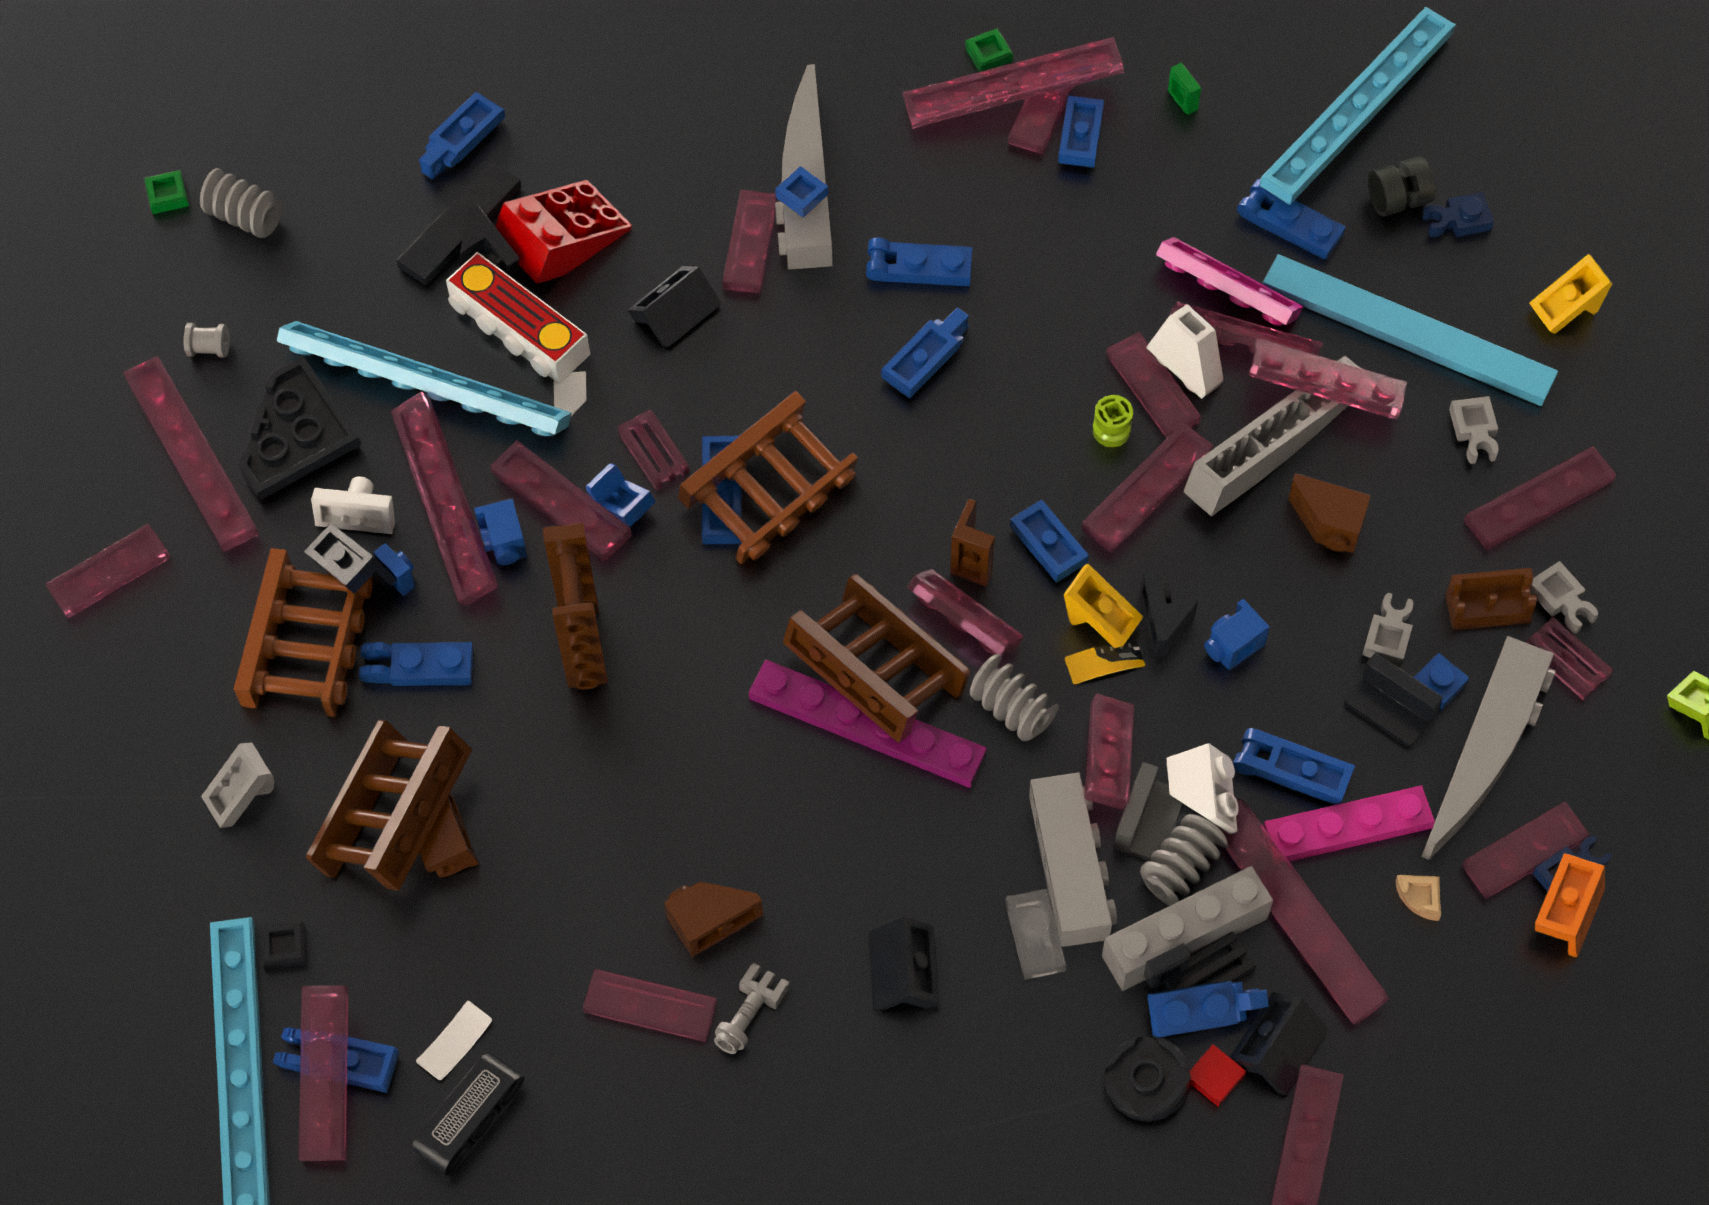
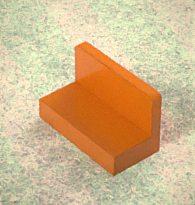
[1535,853,1605,958]

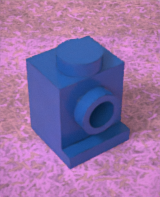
[474,498,527,565]
[1204,598,1270,671]

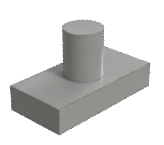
[201,742,274,828]

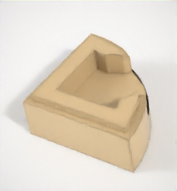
[1395,875,1441,921]

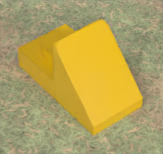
[1529,254,1613,334]
[1064,564,1143,648]

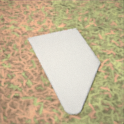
[554,371,587,416]

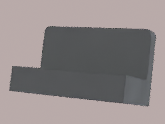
[1114,762,1183,862]

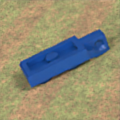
[419,92,506,180]
[881,307,969,399]
[1147,980,1269,1038]

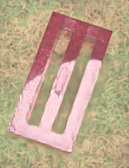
[617,409,690,490]
[1525,617,1613,700]

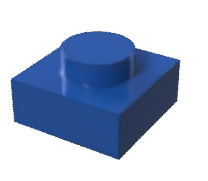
[775,166,828,218]
[373,543,416,596]
[1414,653,1469,710]

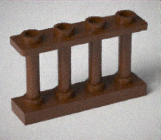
[543,522,608,689]
[783,574,970,743]
[306,720,473,891]

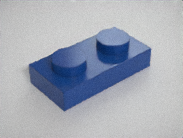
[1058,95,1104,168]
[1010,499,1089,583]

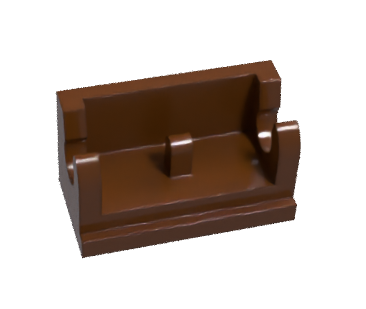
[1445,568,1537,630]
[420,792,479,878]

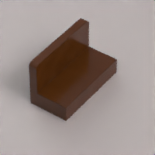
[950,499,995,587]

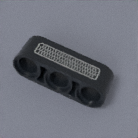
[411,1052,525,1176]

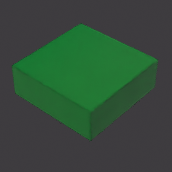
[965,28,1013,74]
[1167,62,1201,115]
[144,170,189,214]

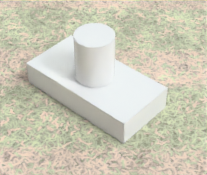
[311,477,395,534]

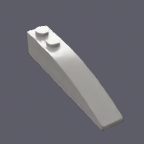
[775,64,833,270]
[1183,356,1373,517]
[1422,636,1556,860]

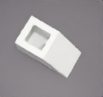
[1146,304,1224,399]
[1167,743,1239,834]

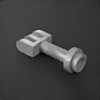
[714,963,791,1054]

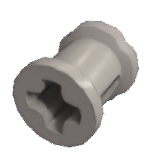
[184,323,230,358]

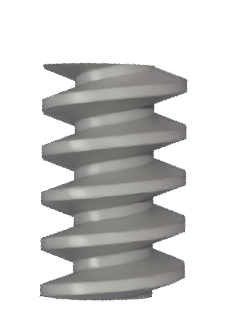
[200,168,283,238]
[970,653,1059,741]
[1140,814,1228,906]

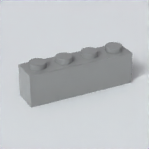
[1029,772,1117,947]
[1102,866,1273,991]

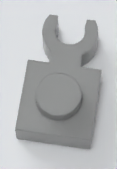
[1449,396,1499,464]
[1530,561,1598,634]
[1362,593,1413,666]

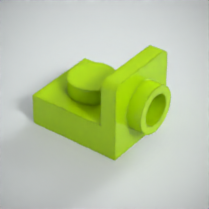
[1667,671,1709,740]

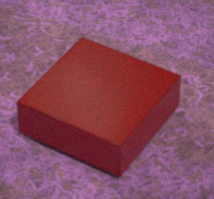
[1190,1044,1246,1107]

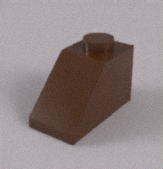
[1288,473,1371,553]
[664,881,763,957]

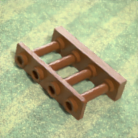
[678,391,858,564]
[234,548,373,717]

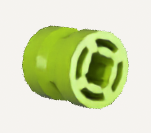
[1092,395,1133,448]

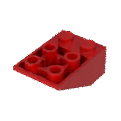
[495,180,632,284]

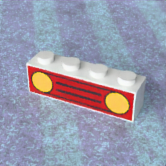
[446,252,590,384]

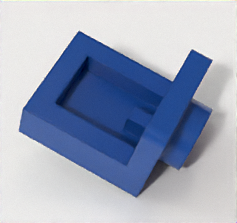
[586,463,656,528]

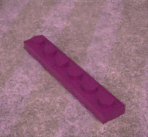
[749,659,987,788]

